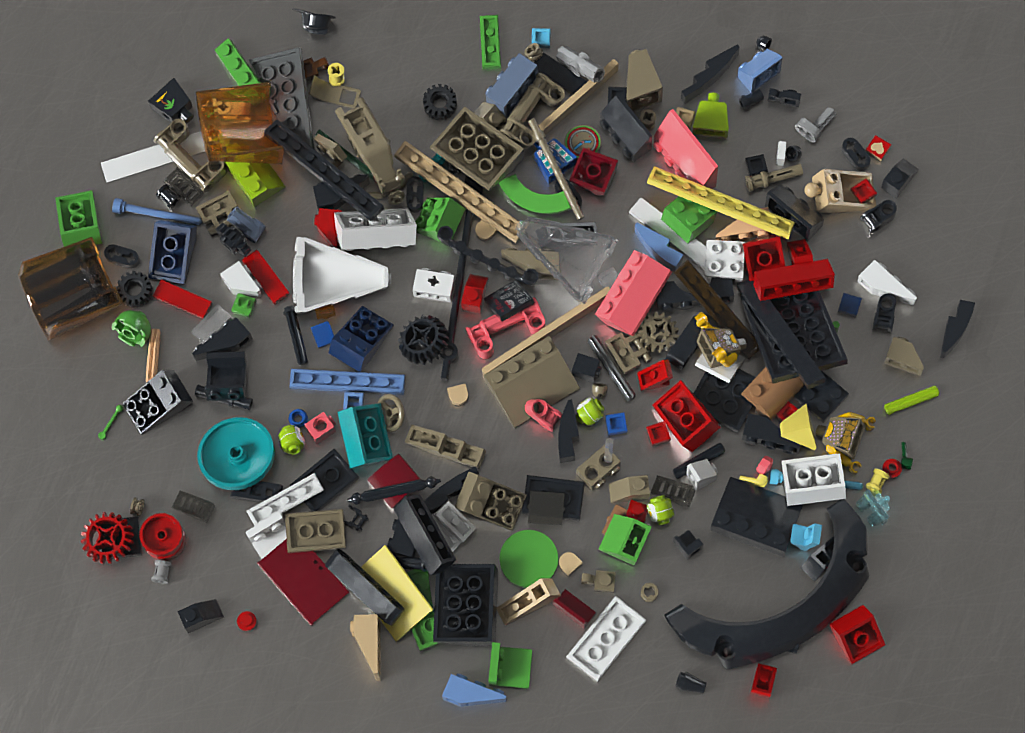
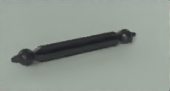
[347,476,441,505]

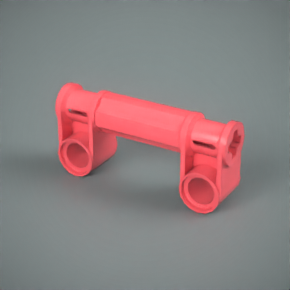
[465,297,546,359]

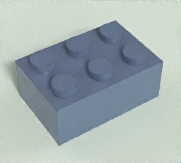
[485,53,538,119]

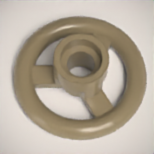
[377,394,405,432]

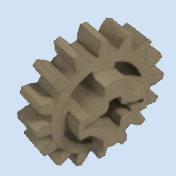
[637,311,679,353]

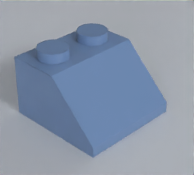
[737,49,783,93]

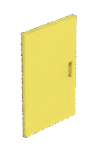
[361,545,434,642]

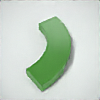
[499,174,572,214]

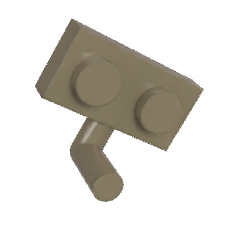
[313,134,347,168]

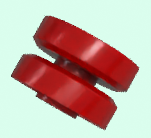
[140,513,186,561]

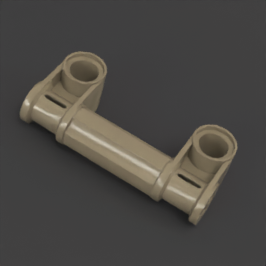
[499,73,565,150]
[154,119,227,193]

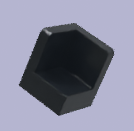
[673,530,704,560]

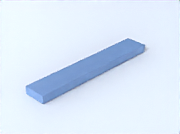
[289,369,406,395]

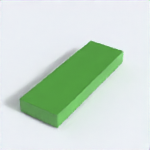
[480,15,501,69]

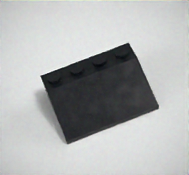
[710,477,803,557]
[433,564,498,646]

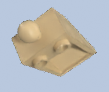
[804,169,876,214]

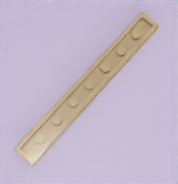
[394,141,527,243]
[482,286,610,376]

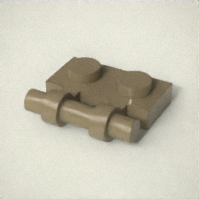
[196,191,238,236]
[605,332,652,375]

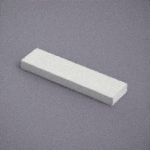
[247,473,324,526]

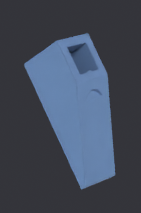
[442,673,507,707]

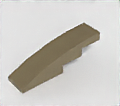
[405,425,487,469]

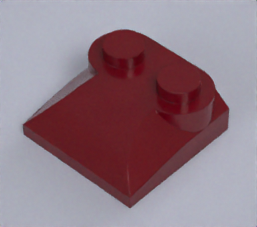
[569,148,618,196]

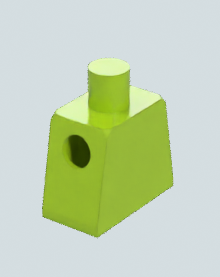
[692,92,729,138]

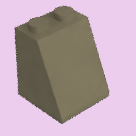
[626,49,663,112]

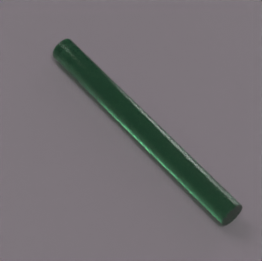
[315,129,374,179]

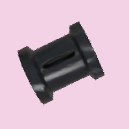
[156,184,181,209]

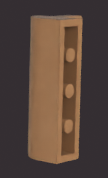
[741,367,805,421]

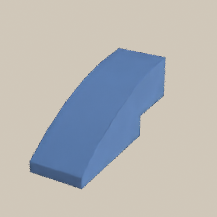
[635,223,683,272]

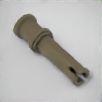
[745,163,803,192]

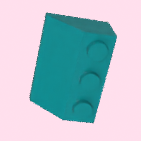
[337,403,393,468]

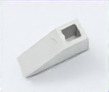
[857,260,917,306]

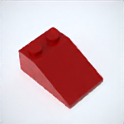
[652,380,721,452]

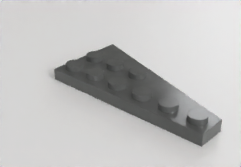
[249,47,315,150]

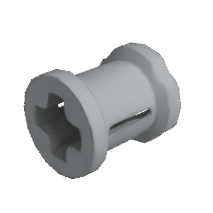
[151,560,172,584]

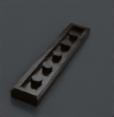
[673,260,759,359]

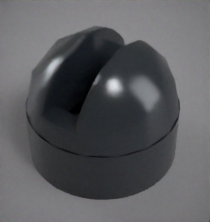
[756,35,772,51]
[786,145,802,161]

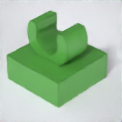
[231,293,256,318]

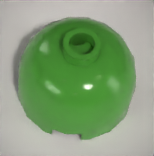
[112,310,151,347]

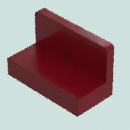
[553,589,596,629]

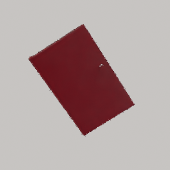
[257,538,349,626]

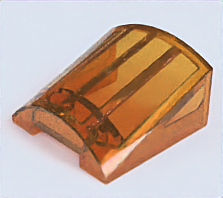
[196,82,284,164]

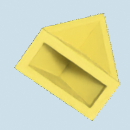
[780,403,817,450]

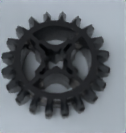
[398,315,450,365]

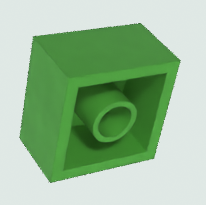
[661,196,718,244]

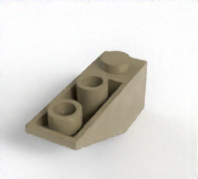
[501,248,559,280]

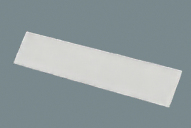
[101,129,213,182]

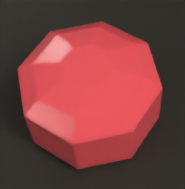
[756,455,773,475]

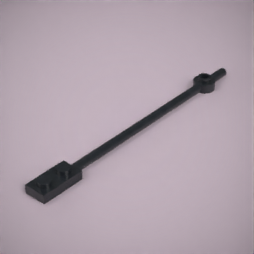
[439,175,483,381]

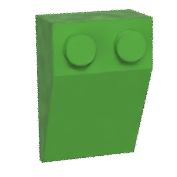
[55,190,102,251]

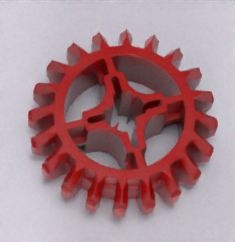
[81,512,134,564]

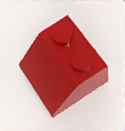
[829,605,885,664]

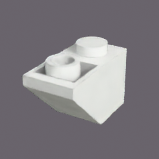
[220,261,262,298]

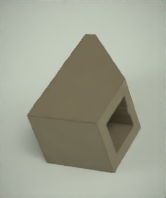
[473,102,512,131]

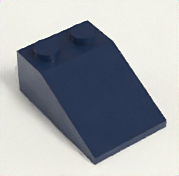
[148,220,197,284]

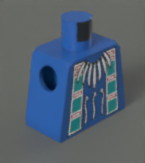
[534,138,577,184]

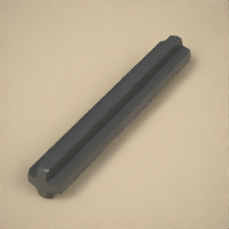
[588,335,635,401]

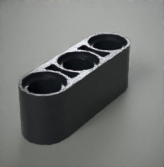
[665,315,701,370]

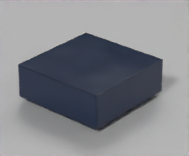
[838,293,862,317]

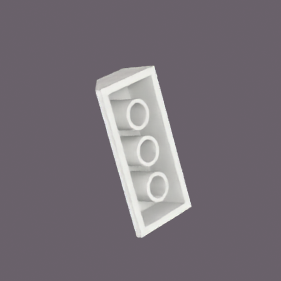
[334,208,417,251]

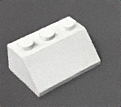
[782,453,846,506]

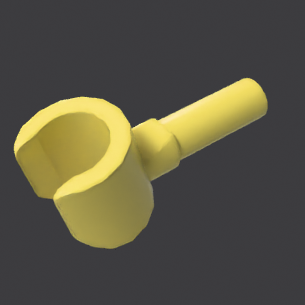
[740,474,768,488]

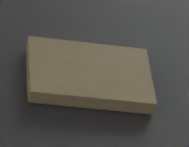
[285,509,346,553]

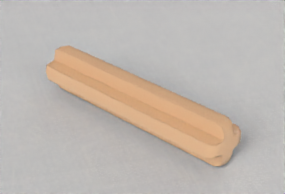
[146,329,161,382]

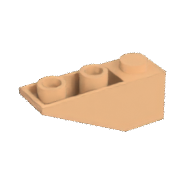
[715,207,772,242]

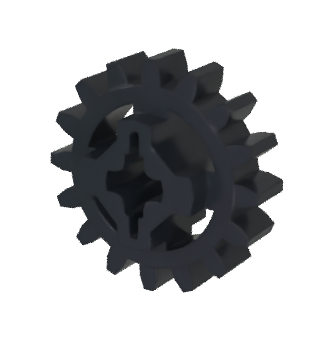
[215,222,252,257]

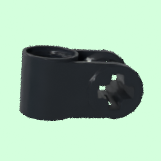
[860,200,897,234]
[873,294,896,333]

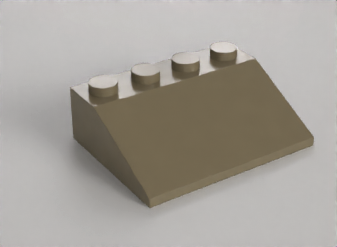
[430,107,524,191]
[484,336,580,428]

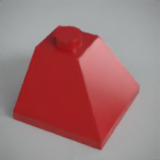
[742,234,785,281]

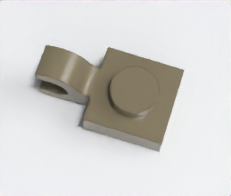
[581,570,616,593]

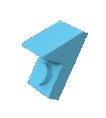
[791,523,822,551]

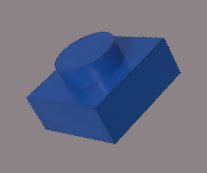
[605,412,627,436]

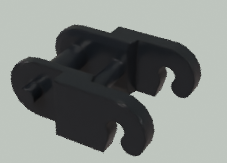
[344,504,369,531]

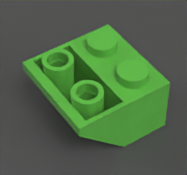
[415,198,465,242]
[598,514,652,566]

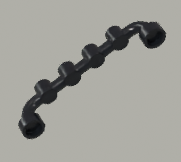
[437,226,539,285]

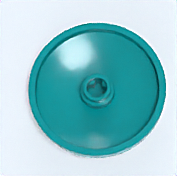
[197,417,275,490]

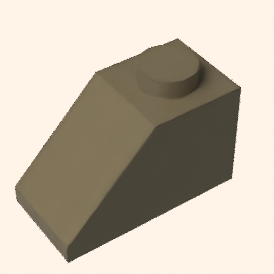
[884,337,924,376]
[609,475,650,503]

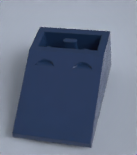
[328,306,394,372]

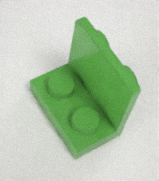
[488,642,532,689]

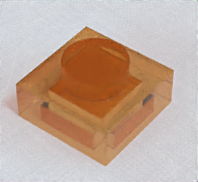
[314,304,336,320]

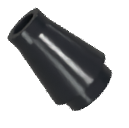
[676,672,707,693]

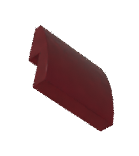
[367,454,421,508]

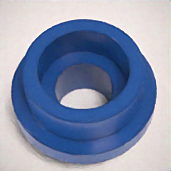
[289,409,308,428]

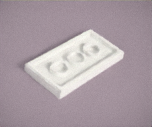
[567,596,647,682]

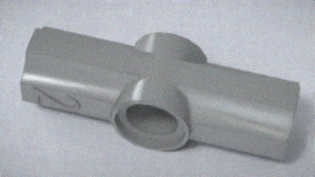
[556,46,605,83]

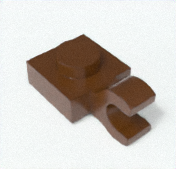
[303,57,329,81]

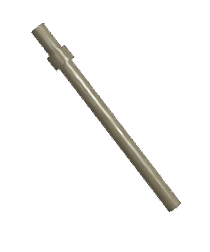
[528,118,584,220]

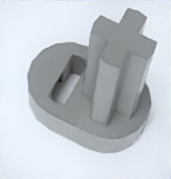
[795,107,836,142]

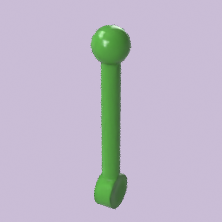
[98,405,123,440]

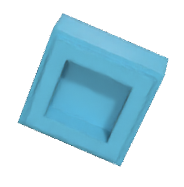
[532,28,551,48]

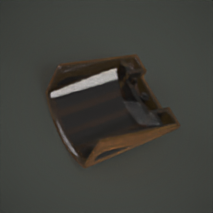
[18,237,123,341]

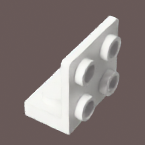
[705,240,745,285]
[245,511,287,559]

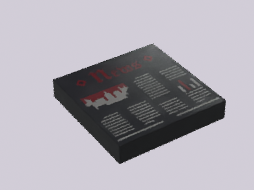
[484,280,534,322]

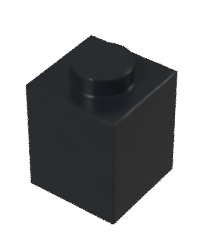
[572,353,602,383]

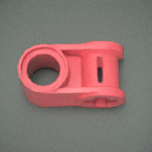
[525,399,562,432]

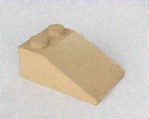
[350,614,381,681]

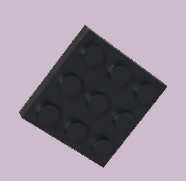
[693,369,756,433]

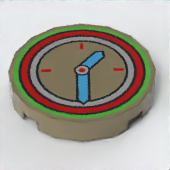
[564,125,601,160]

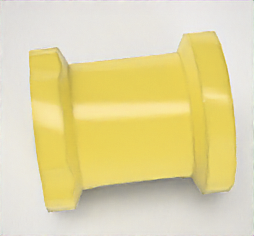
[328,63,345,86]
[866,469,890,494]

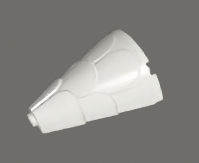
[293,237,391,313]

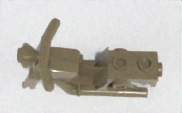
[335,97,414,205]

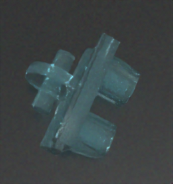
[856,489,891,527]

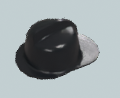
[292,8,336,35]

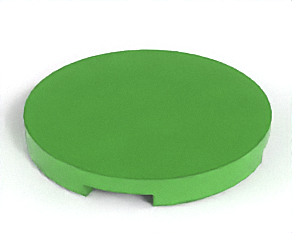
[500,530,558,588]

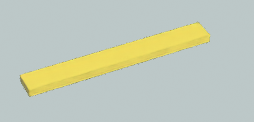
[647,166,795,239]

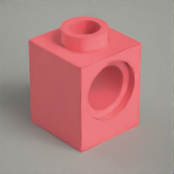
[304,412,336,444]

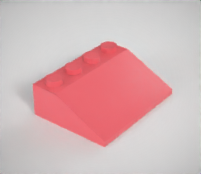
[653,109,718,189]

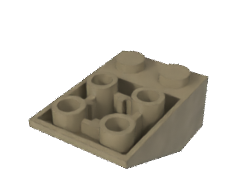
[455,472,527,531]

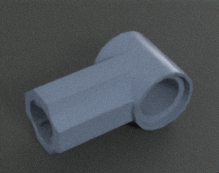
[227,207,266,243]

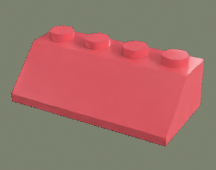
[595,250,672,336]

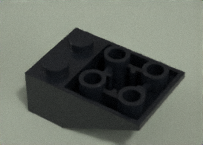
[122,370,193,435]

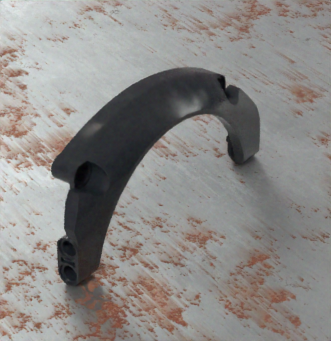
[664,499,869,669]

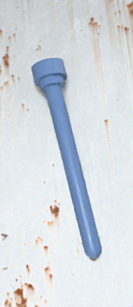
[112,198,202,225]

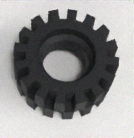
[423,84,457,120]
[117,271,153,308]

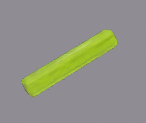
[884,385,940,415]

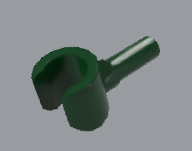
[901,442,913,469]

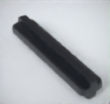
[672,443,725,479]

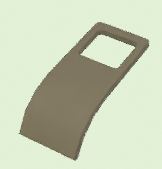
[308,75,361,109]

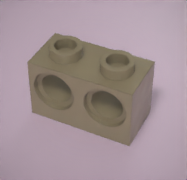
[576,444,621,491]

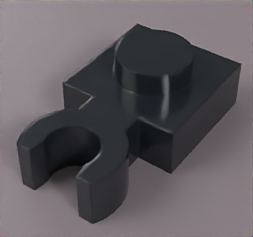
[768,88,801,107]

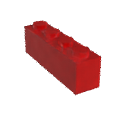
[753,259,835,301]

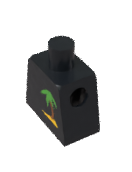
[148,78,194,124]

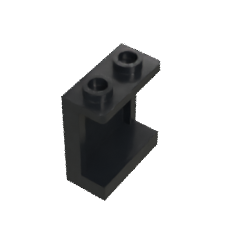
[204,351,247,401]

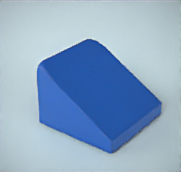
[311,321,334,348]

